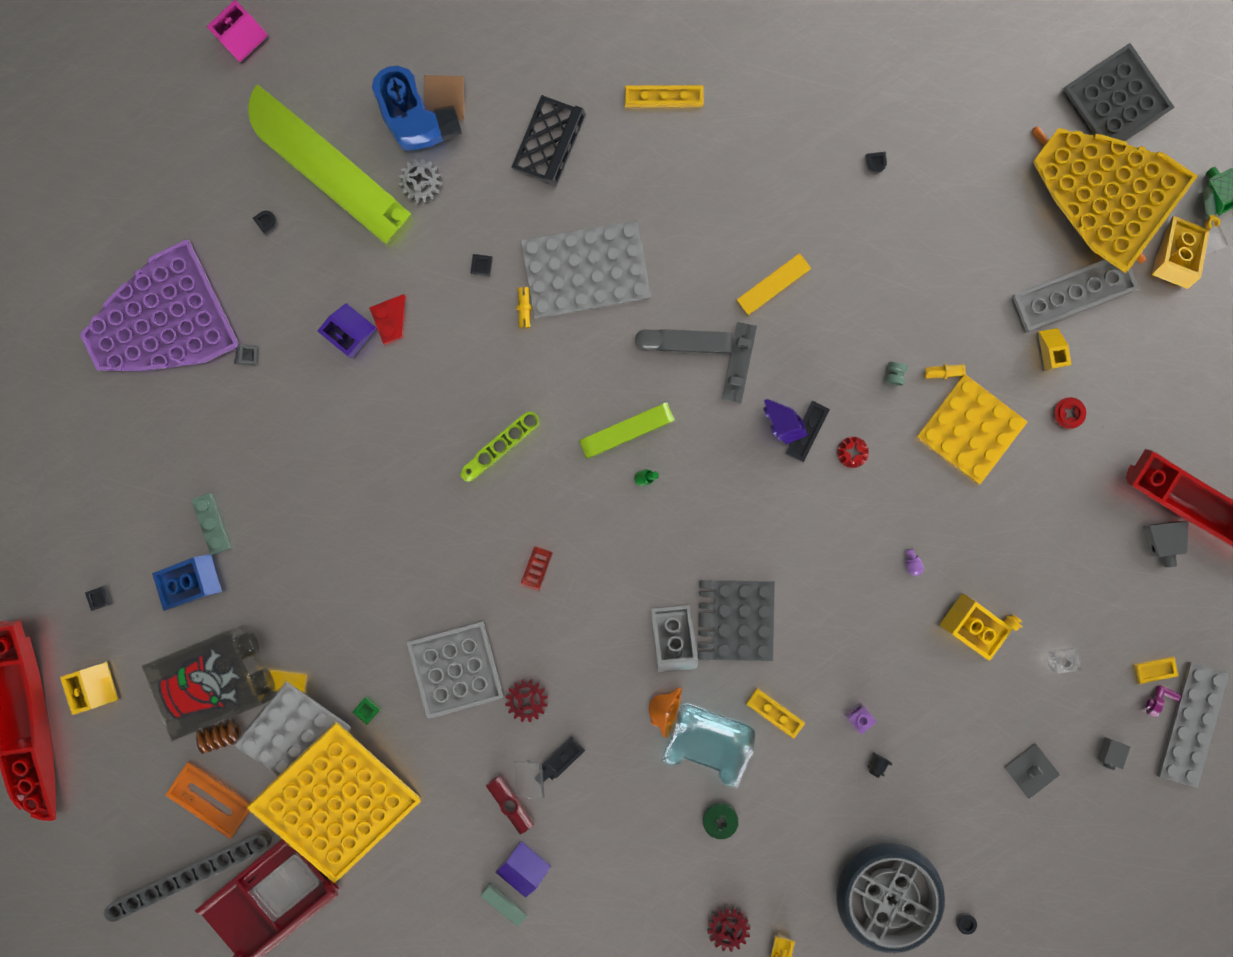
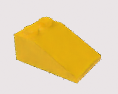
[1152,216,1210,289]
[939,593,1013,661]

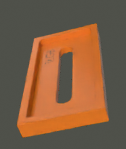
[165,761,250,840]

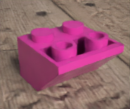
[206,0,268,62]

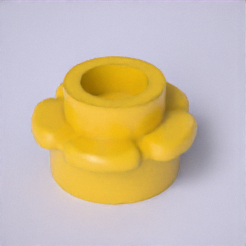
[1004,614,1023,631]

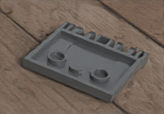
[698,580,775,661]

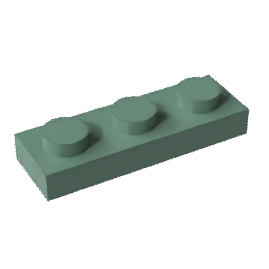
[191,493,231,555]

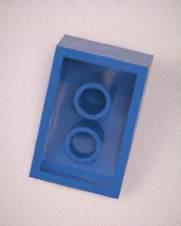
[152,554,222,611]

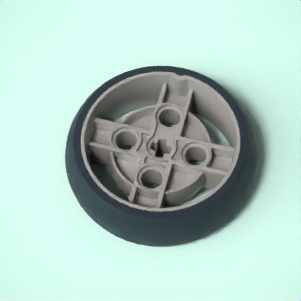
[836,843,945,953]

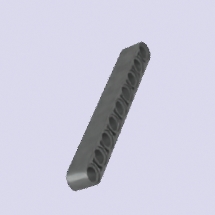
[104,831,272,922]

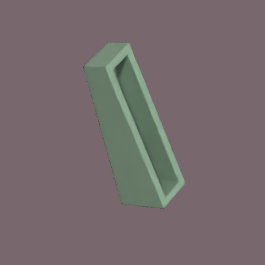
[480,883,527,927]

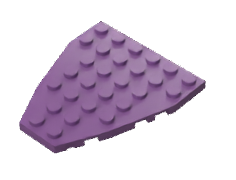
[80,239,239,371]

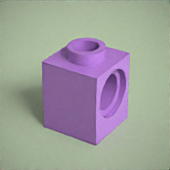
[845,703,876,735]

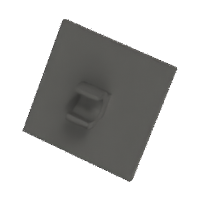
[1004,743,1060,799]

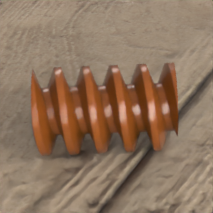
[196,719,242,755]

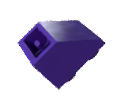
[317,303,377,358]
[763,399,808,444]

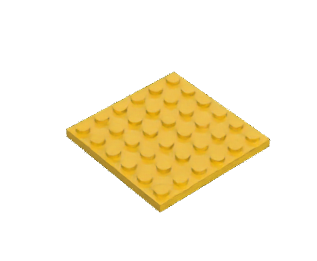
[247,722,421,883]

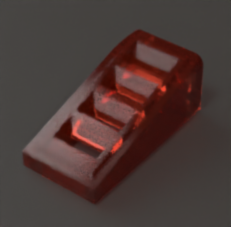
[521,546,553,591]

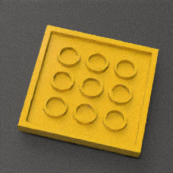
[916,374,1028,485]

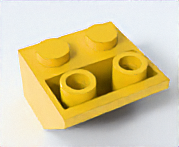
[60,662,119,715]

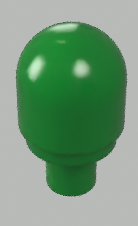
[634,469,659,486]

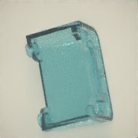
[662,704,755,787]

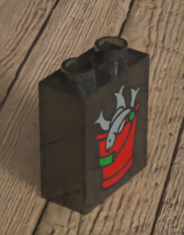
[142,625,275,741]

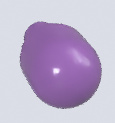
[906,548,924,576]

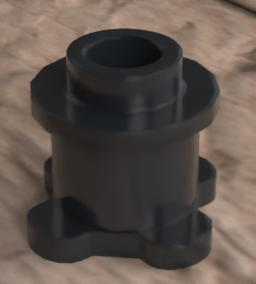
[867,752,893,778]

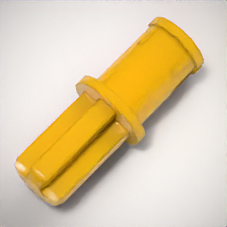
[924,364,966,379]

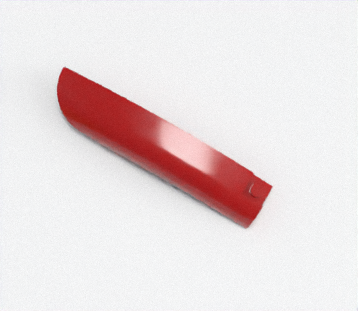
[1126,449,1233,547]
[0,620,56,821]

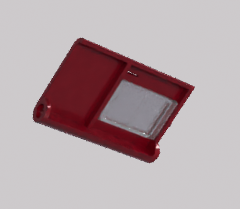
[195,839,339,957]

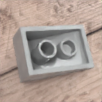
[651,605,698,673]

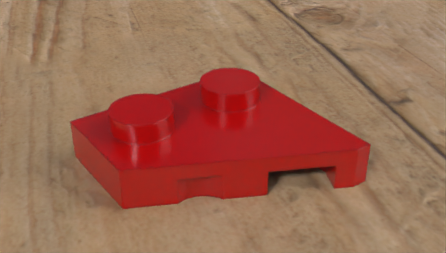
[369,294,406,345]

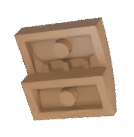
[424,75,465,120]

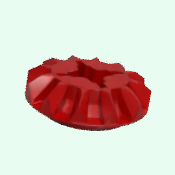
[1054,397,1087,429]
[837,437,869,468]

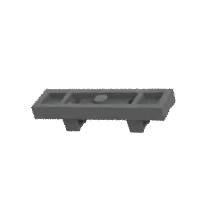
[722,322,757,403]

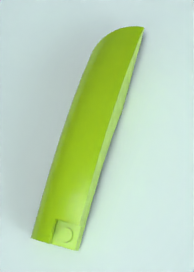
[248,84,411,245]

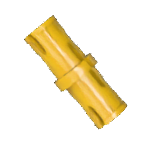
[516,287,532,328]

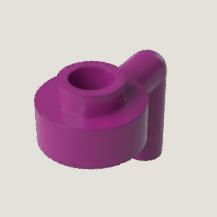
[1145,685,1181,717]

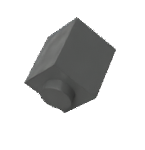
[1097,737,1130,770]

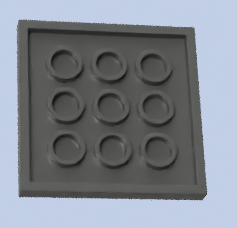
[1063,43,1175,141]

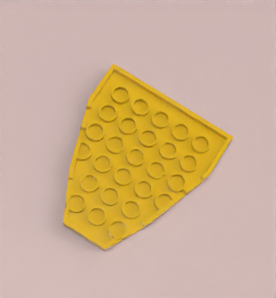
[1033,128,1198,273]

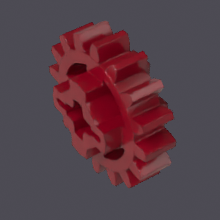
[505,679,548,723]
[707,906,751,952]

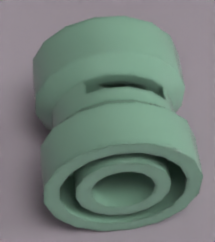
[885,362,908,385]

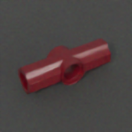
[486,775,534,835]

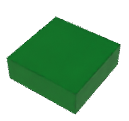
[352,697,381,725]

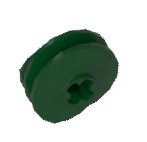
[703,803,738,839]

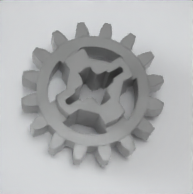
[398,158,442,203]

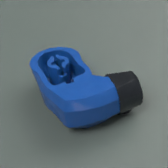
[372,66,462,150]

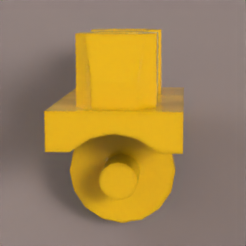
[770,936,795,957]

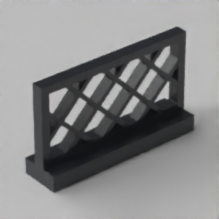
[511,95,586,186]

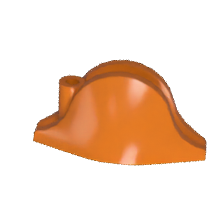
[648,688,683,738]

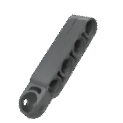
[635,329,733,354]

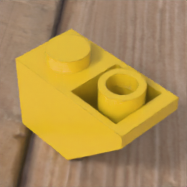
[1038,328,1072,370]

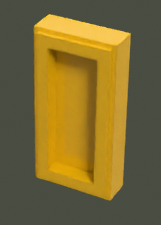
[1133,656,1178,684]

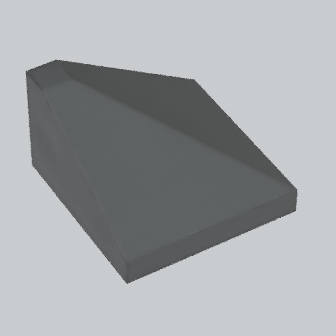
[234,344,258,366]

